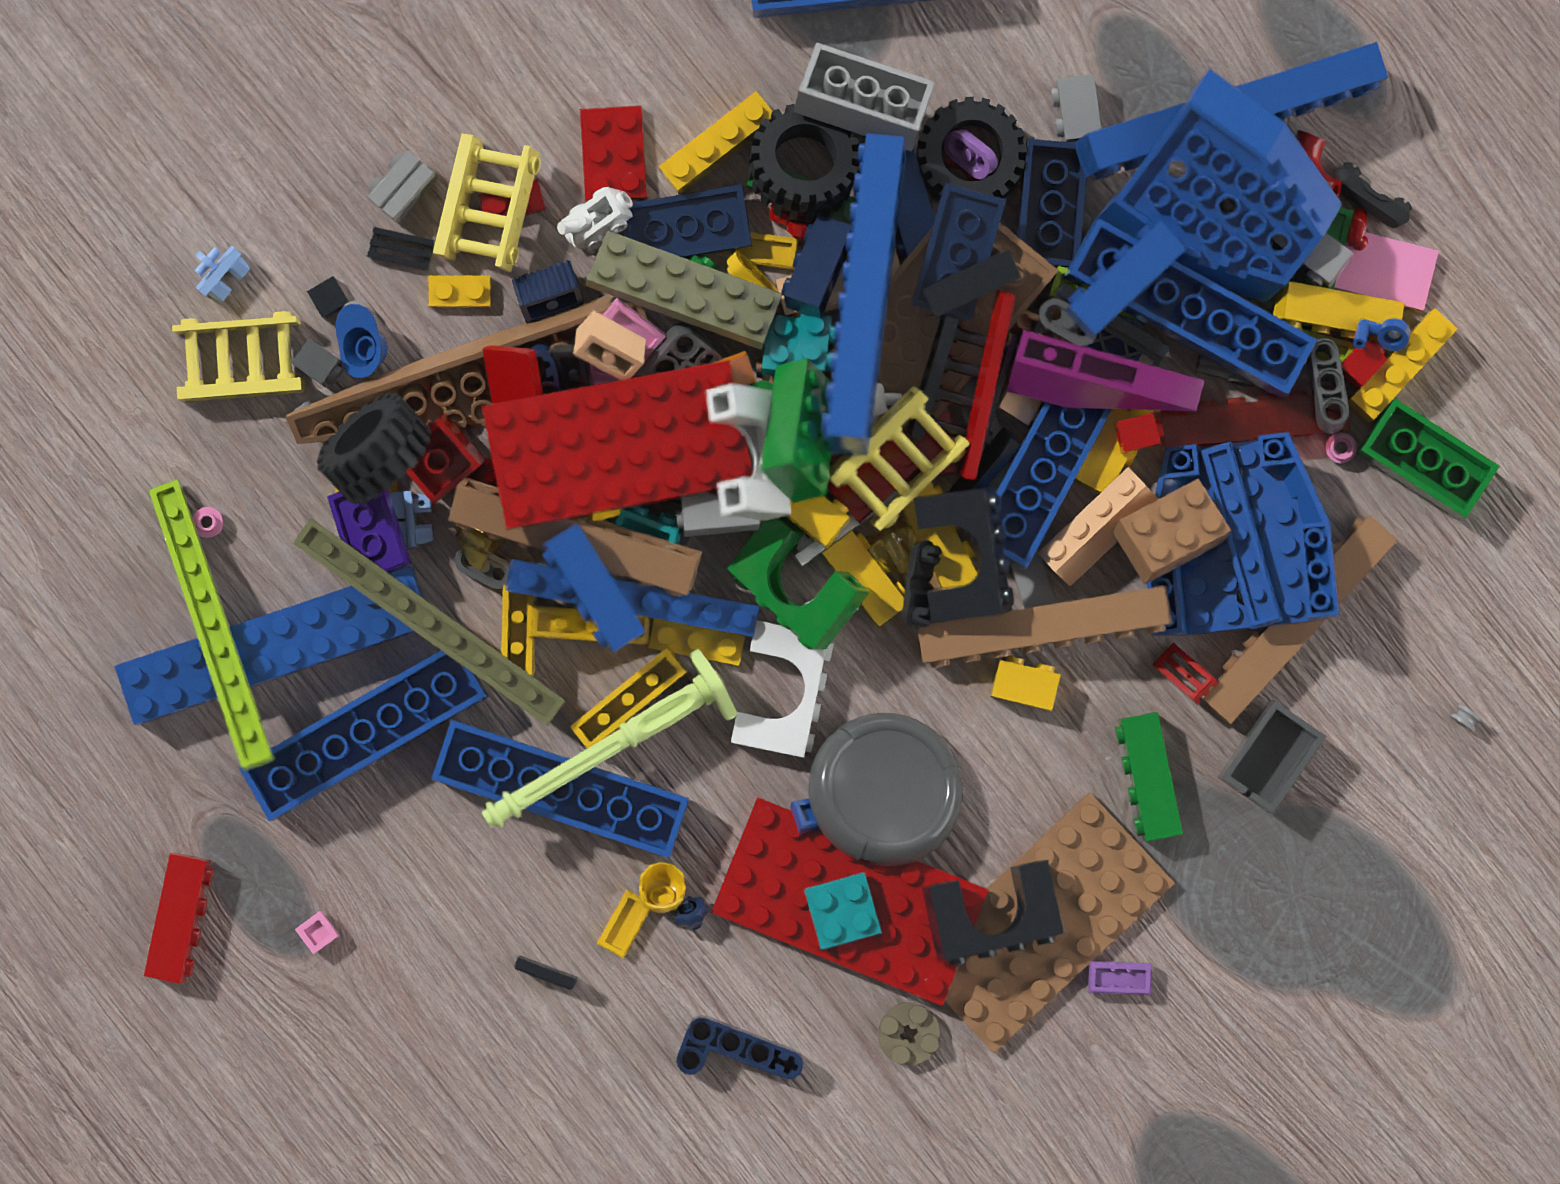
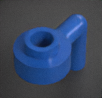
[1353,318,1411,351]

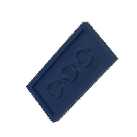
[911,183,1006,322]
[624,184,752,258]

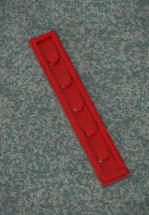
[958,290,1015,480]

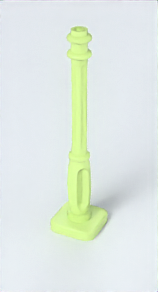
[481,649,738,828]

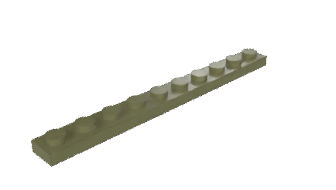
[293,518,566,726]

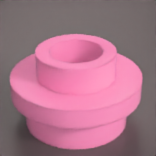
[1325,432,1357,463]
[193,507,224,538]

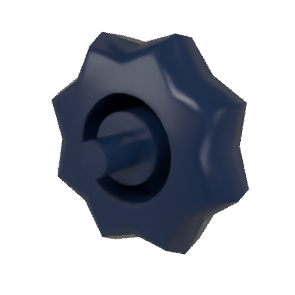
[670,896,709,930]

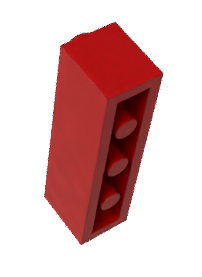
[144,852,214,984]

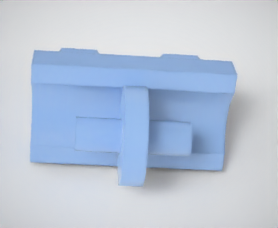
[194,245,250,302]

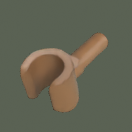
[1017,310,1040,332]

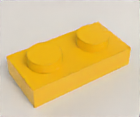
[428,275,491,308]

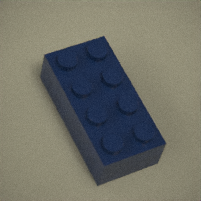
[1017,138,1086,268]

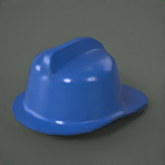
[335,304,388,378]

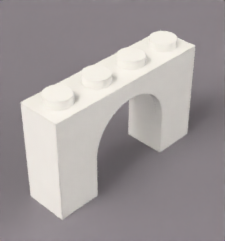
[707,384,791,521]
[731,621,834,758]

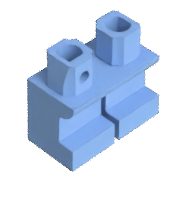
[389,491,435,550]

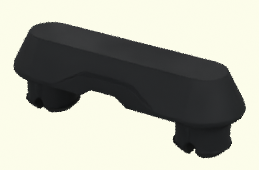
[1333,162,1412,228]
[902,540,942,630]

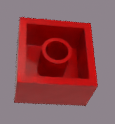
[406,413,486,504]

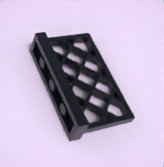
[1032,283,1170,412]

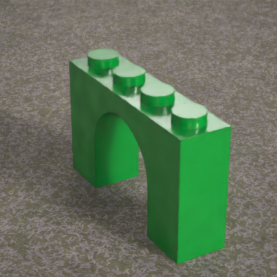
[727,516,870,650]

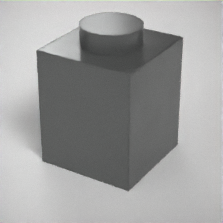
[291,338,343,387]

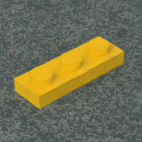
[648,618,745,666]

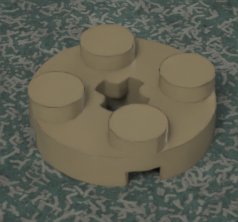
[878,1002,940,1066]

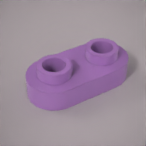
[944,128,997,179]

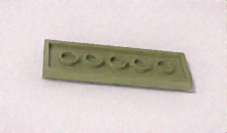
[585,230,782,350]

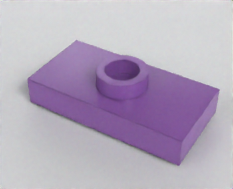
[1088,961,1152,995]

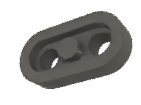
[1039,299,1098,346]
[455,544,510,590]

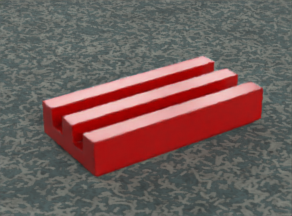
[1152,642,1218,705]

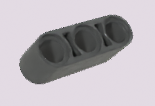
[1307,338,1349,433]

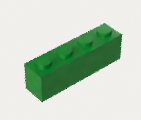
[1115,712,1183,842]

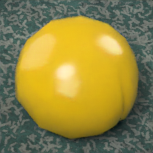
[639,862,686,913]

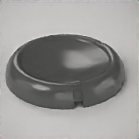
[808,713,963,867]

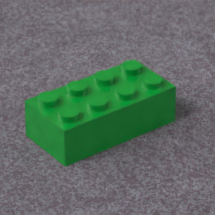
[760,358,833,503]
[1356,398,1500,520]

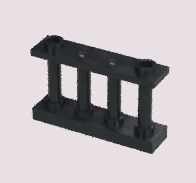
[906,314,1019,455]

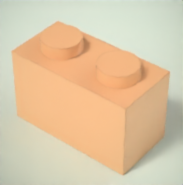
[574,310,646,380]

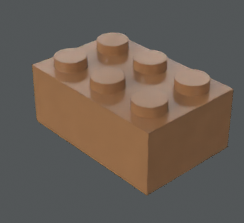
[1113,479,1231,584]

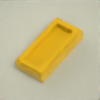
[735,232,799,270]
[596,889,650,959]

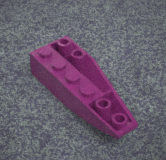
[1006,330,1204,411]

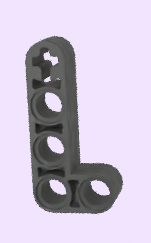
[632,323,722,378]

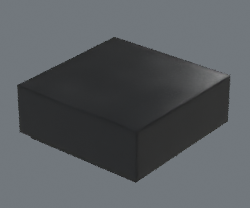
[307,276,349,319]

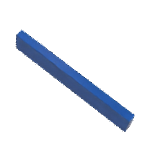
[1201,441,1283,630]

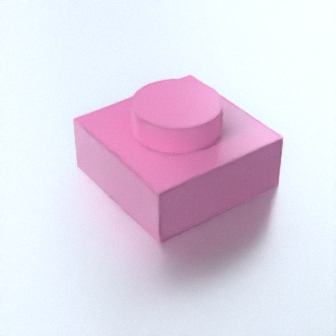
[295,910,340,954]

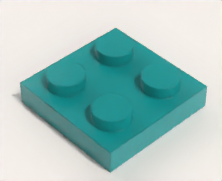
[804,872,882,950]

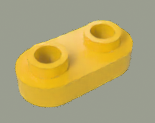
[727,251,778,292]

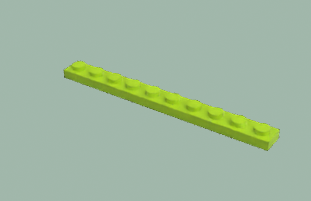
[149,479,274,771]

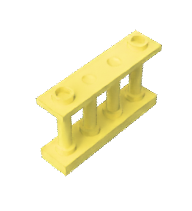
[433,133,541,272]
[172,311,305,402]
[829,386,970,531]

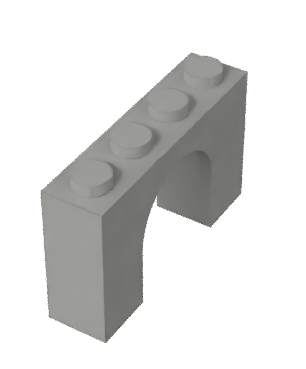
[676,492,760,537]

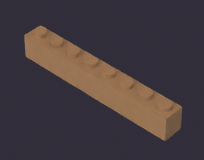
[449,478,702,596]
[1200,515,1398,724]
[918,586,1172,668]

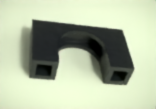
[914,486,1014,622]
[922,860,1064,966]

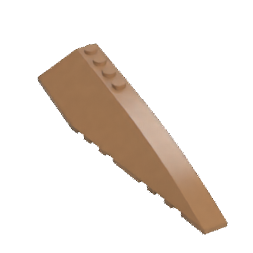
[286,295,665,444]

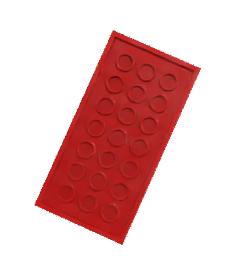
[482,360,753,531]
[711,797,989,1006]

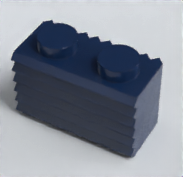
[512,260,584,323]

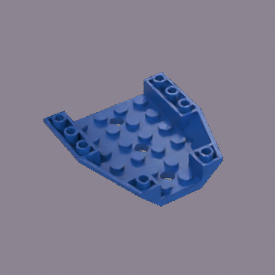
[1097,68,1342,302]
[1147,432,1339,636]

